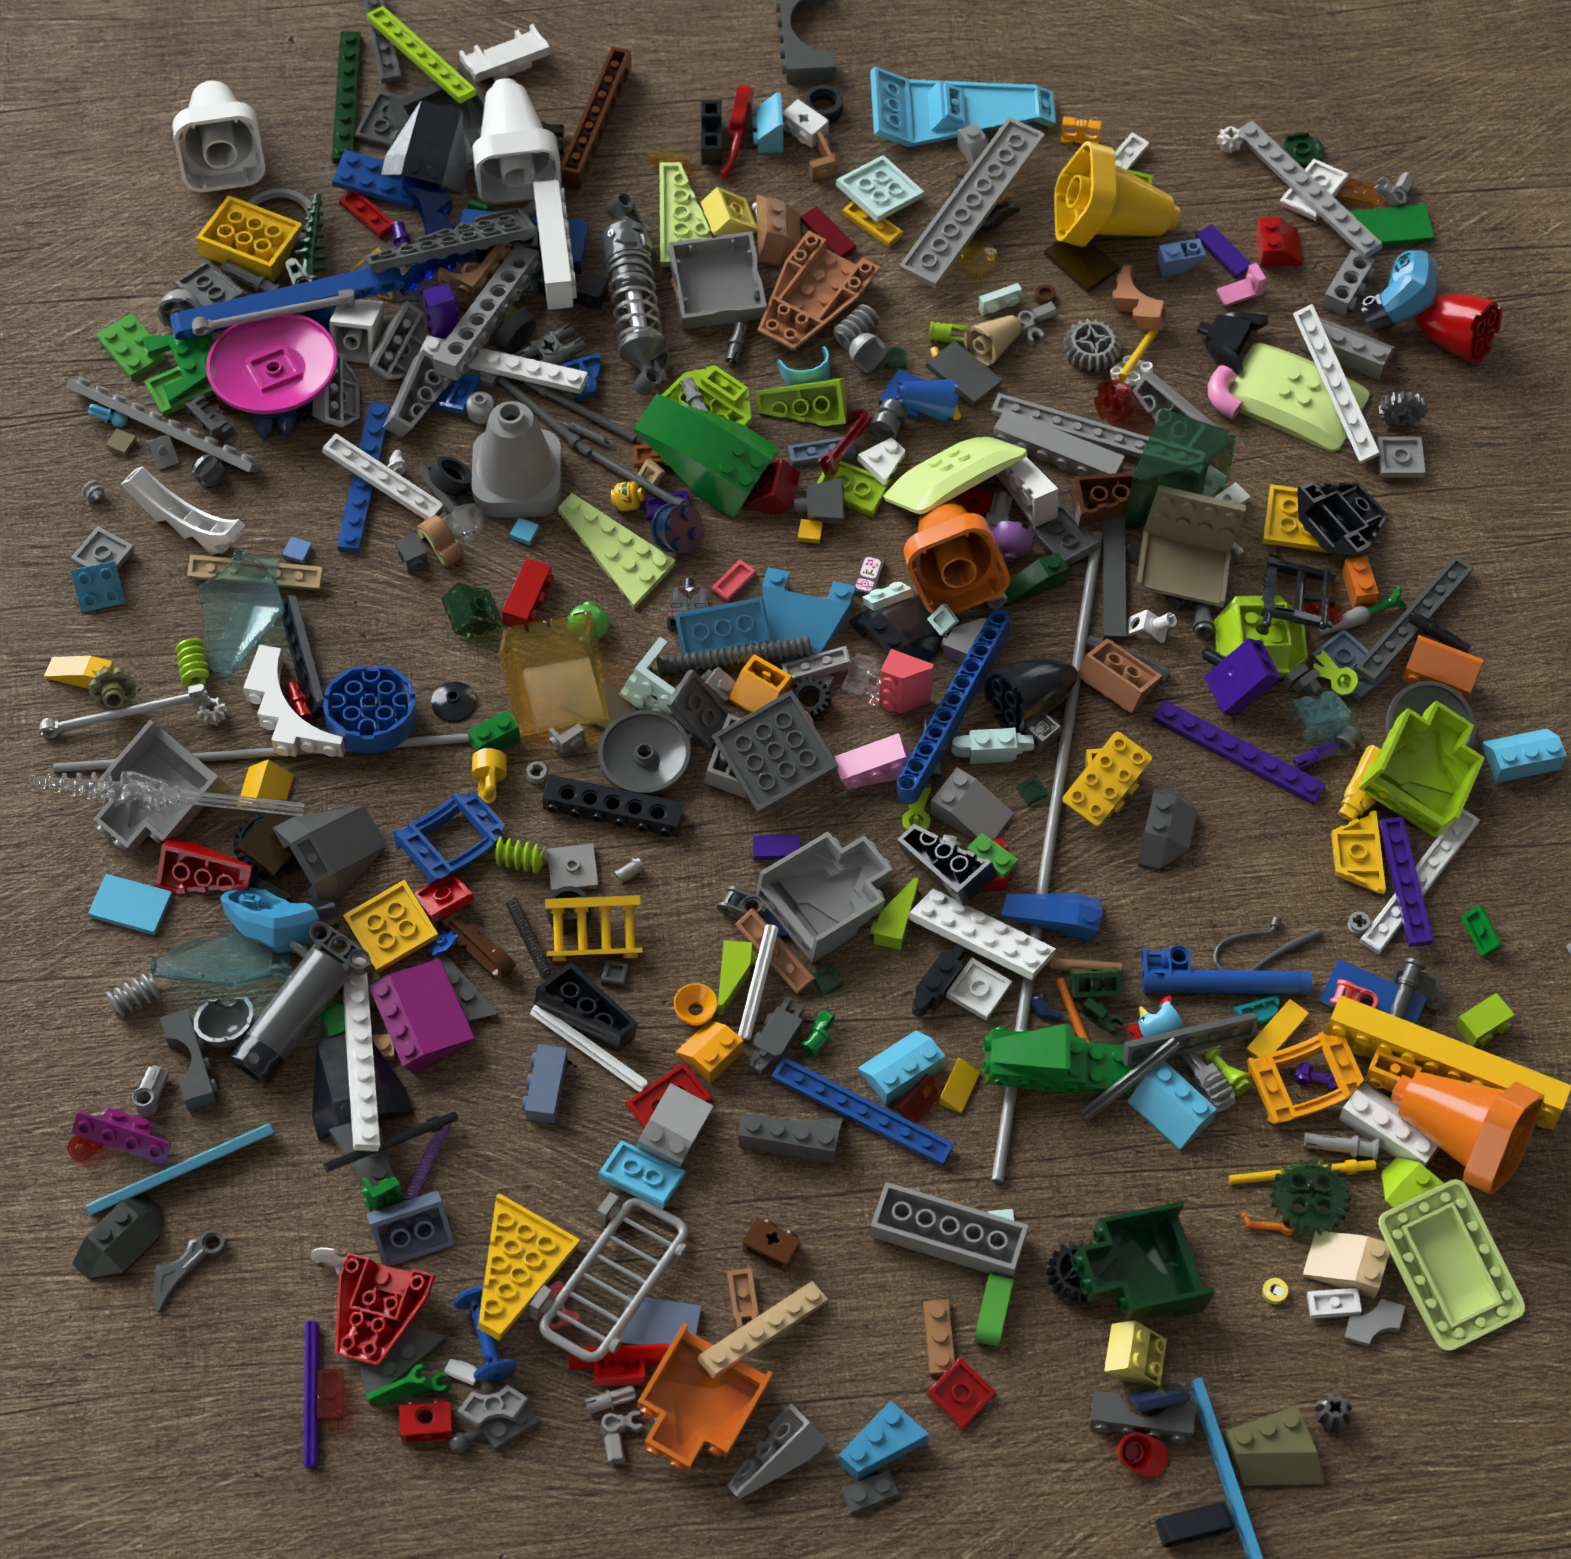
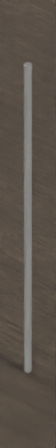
[53,733,469,773]

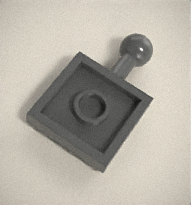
[449,1381,538,1453]

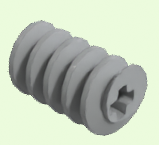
[833,305,880,350]
[105,972,161,1017]

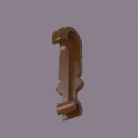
[438,910,516,980]

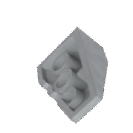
[727,1403,828,1499]

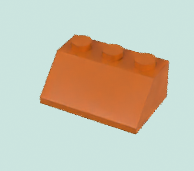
[1402,635,1484,702]

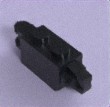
[912,944,966,1018]

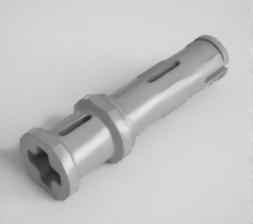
[1303,1132,1379,1161]

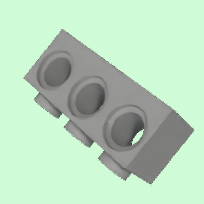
[1322,250,1376,317]

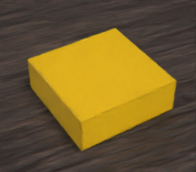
[798,519,823,544]

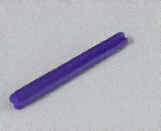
[304,1321,319,1468]

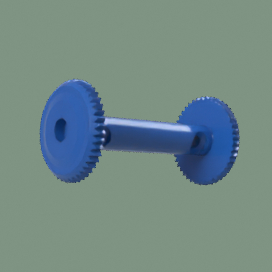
[454,1286,517,1383]

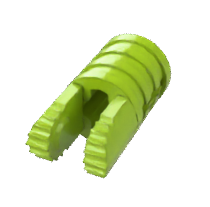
[928,321,969,345]

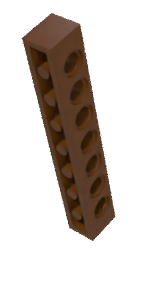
[560,46,632,190]

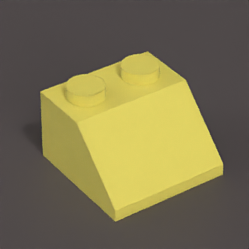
[701,187,757,237]

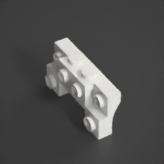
[459,24,550,82]

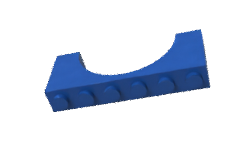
[455,209,589,274]

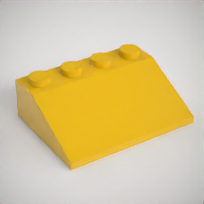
[196,195,302,283]

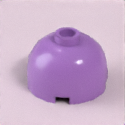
[991,521,1035,562]

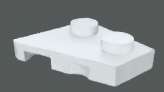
[857,437,906,486]

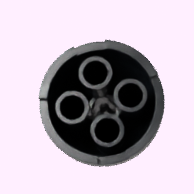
[983,659,1078,733]

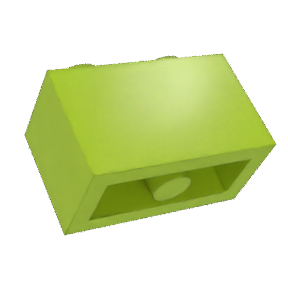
[1455,993,1515,1047]

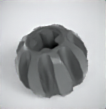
[191,454,225,487]
[1315,1393,1353,1431]

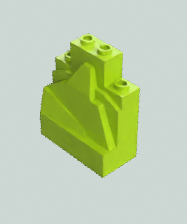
[1358,701,1485,838]

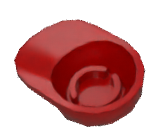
[1117,1432,1168,1478]

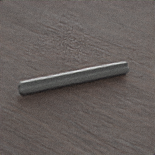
[1081,1037,1181,1121]

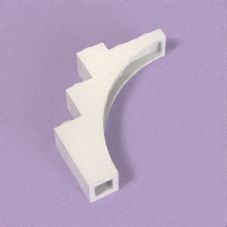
[121,466,245,555]
[243,645,346,757]

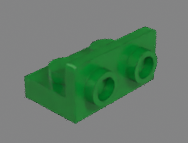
[360,1176,404,1211]

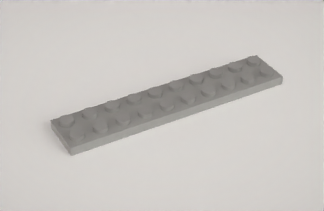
[899,117,1045,289]

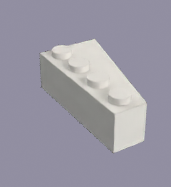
[996,457,1059,527]

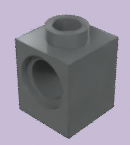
[395,533,428,573]

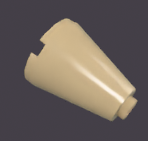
[964,315,1022,366]

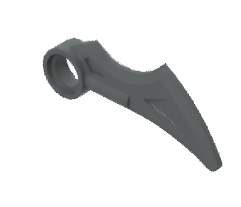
[153,1230,227,1312]

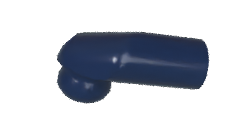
[1031,992,1062,1022]

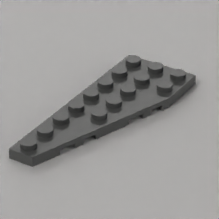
[365,207,537,273]

